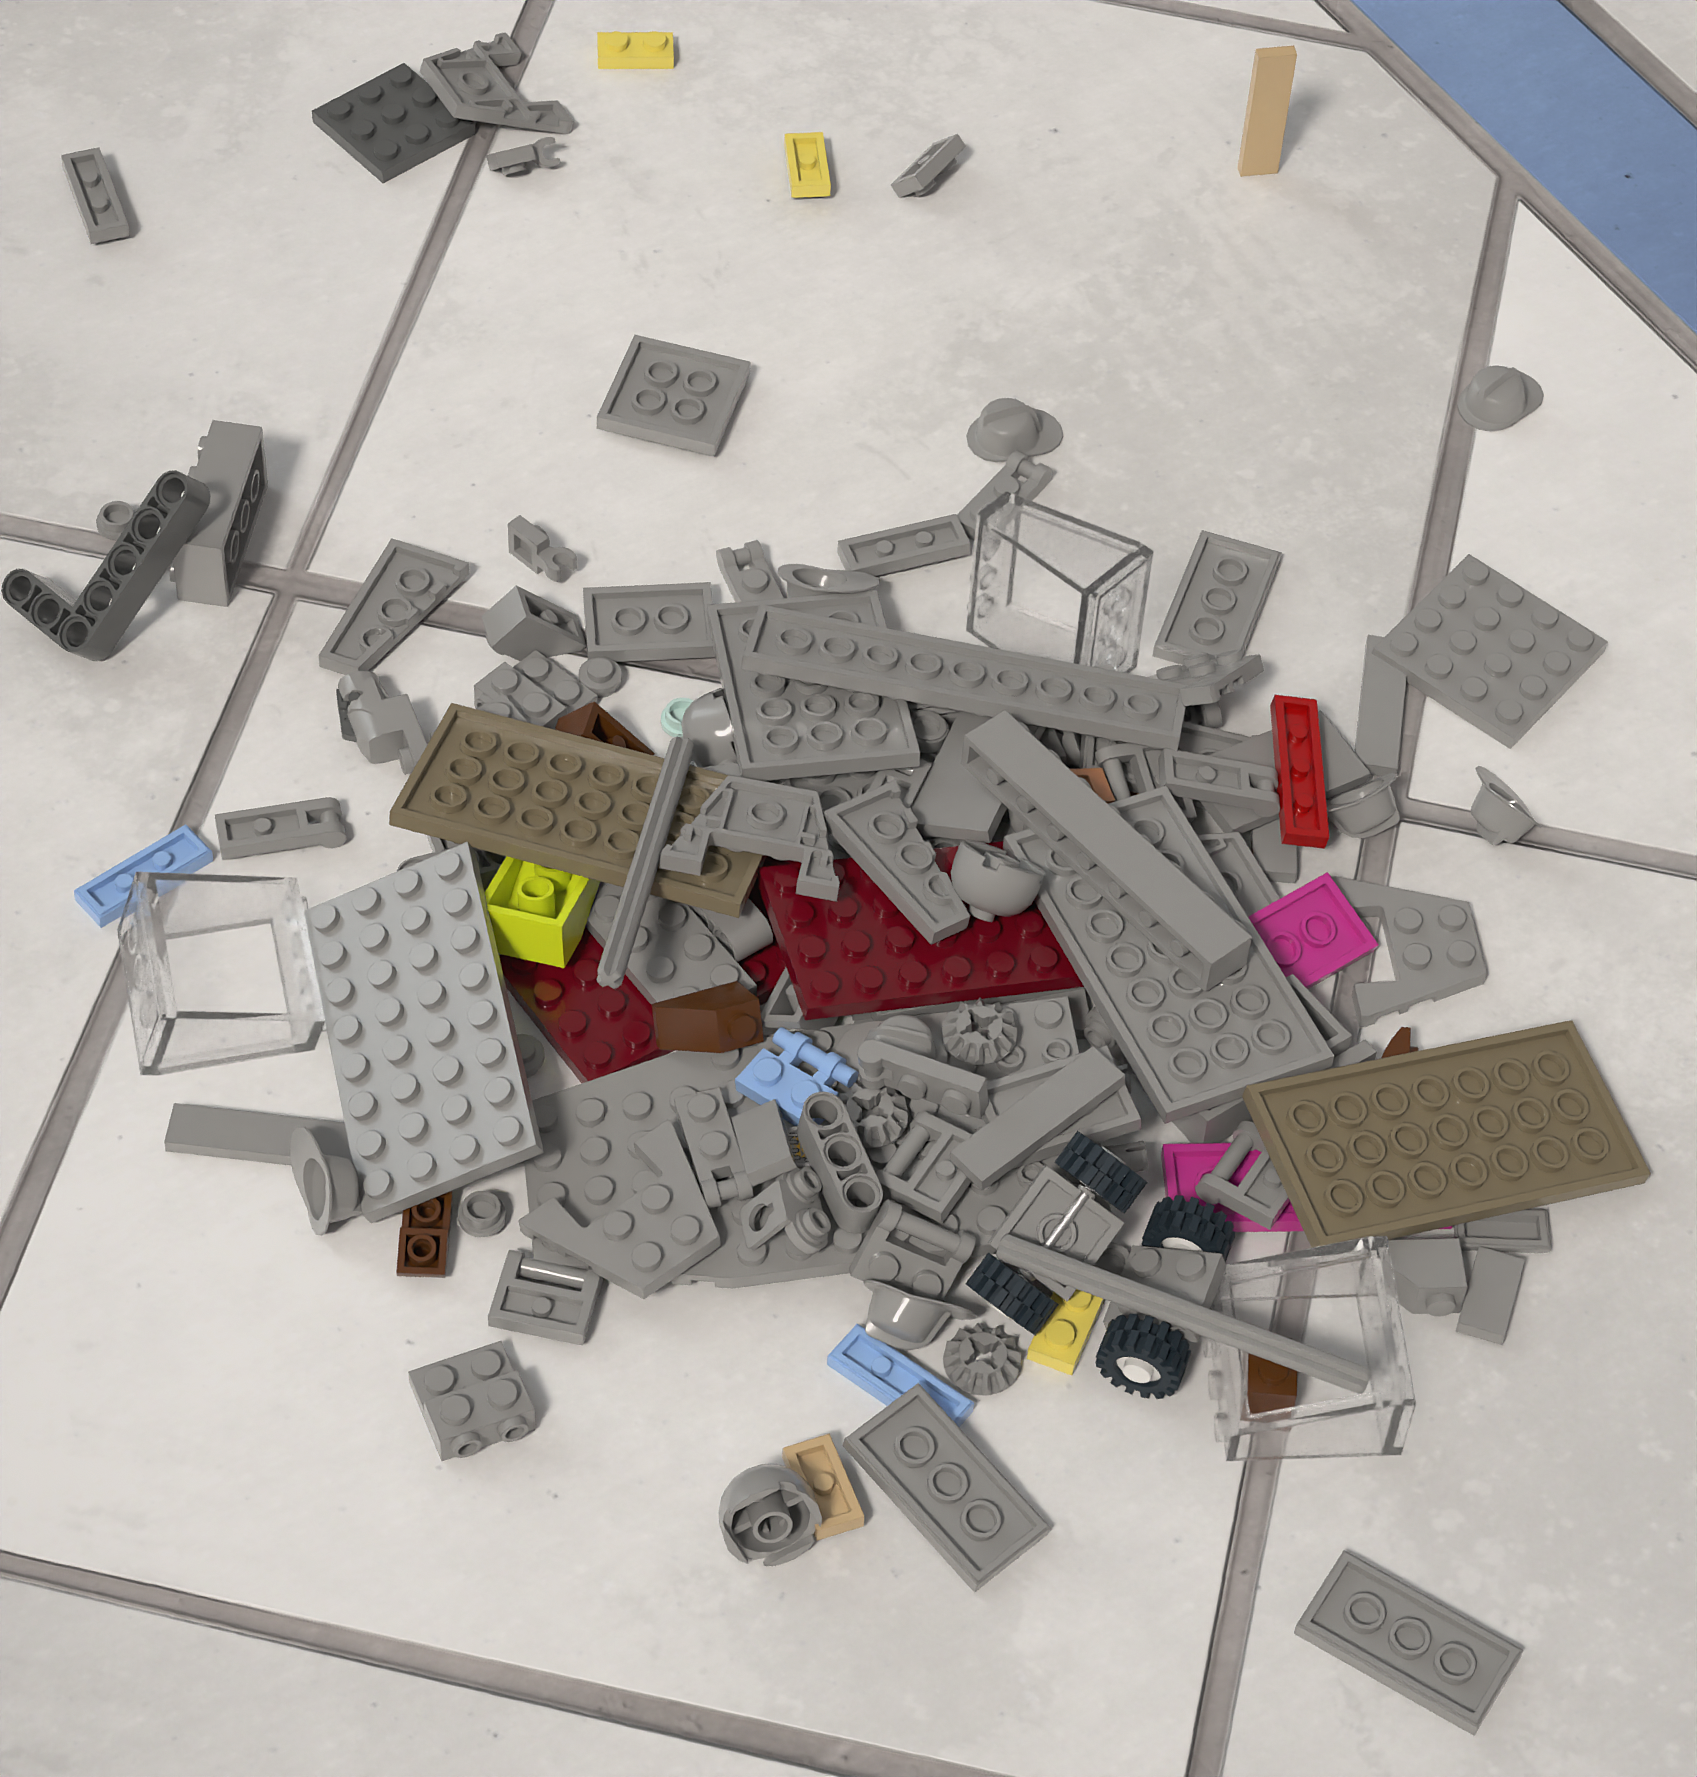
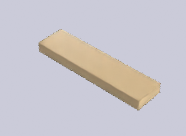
[1237,45,1297,177]

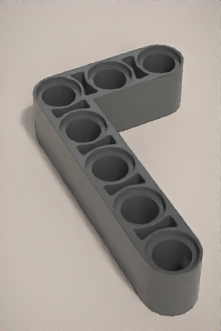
[1,470,211,661]

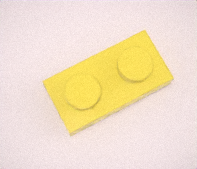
[597,31,674,69]
[784,132,831,198]
[1027,1289,1105,1375]

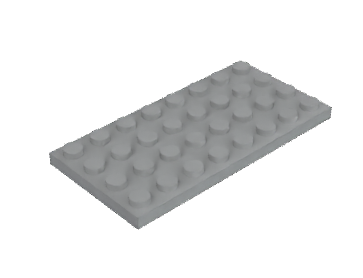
[1003,786,1334,1124]
[303,842,544,1223]

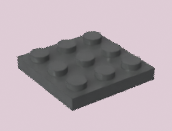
[312,63,475,183]

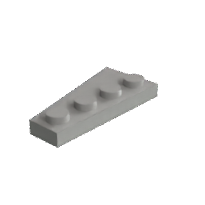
[318,538,470,675]
[823,780,970,945]

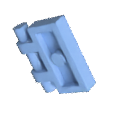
[735,1027,859,1126]

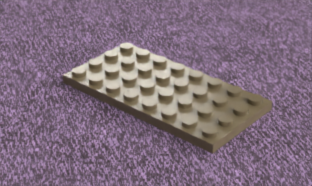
[389,703,767,918]
[1242,1020,1651,1256]

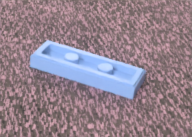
[74,824,213,928]
[827,1324,974,1427]

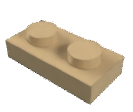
[782,1434,865,1541]

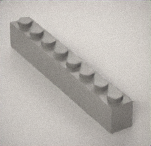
[961,710,1252,992]

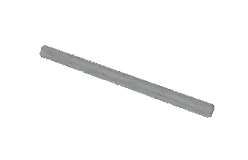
[597,736,694,989]
[996,1234,1371,1394]

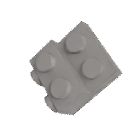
[474,650,598,730]
[408,1341,535,1461]

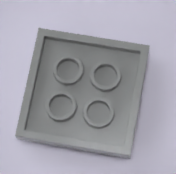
[597,335,751,456]

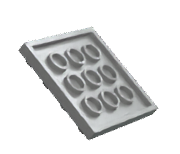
[1372,554,1608,749]

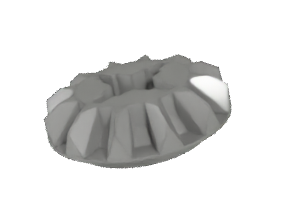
[942,997,1017,1065]
[838,1082,908,1148]
[943,1323,1021,1395]

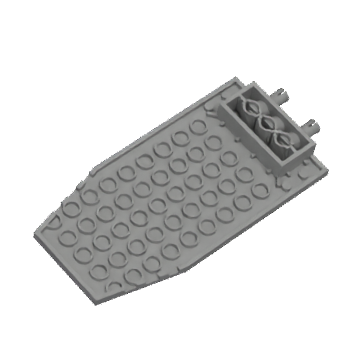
[524,996,1148,1289]

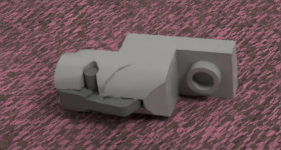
[336,671,427,775]

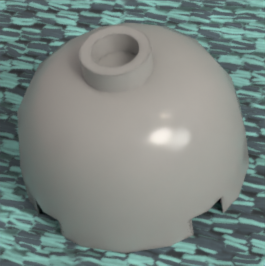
[680,688,738,768]
[951,840,1046,922]
[718,1464,822,1566]

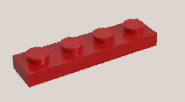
[1270,694,1329,849]

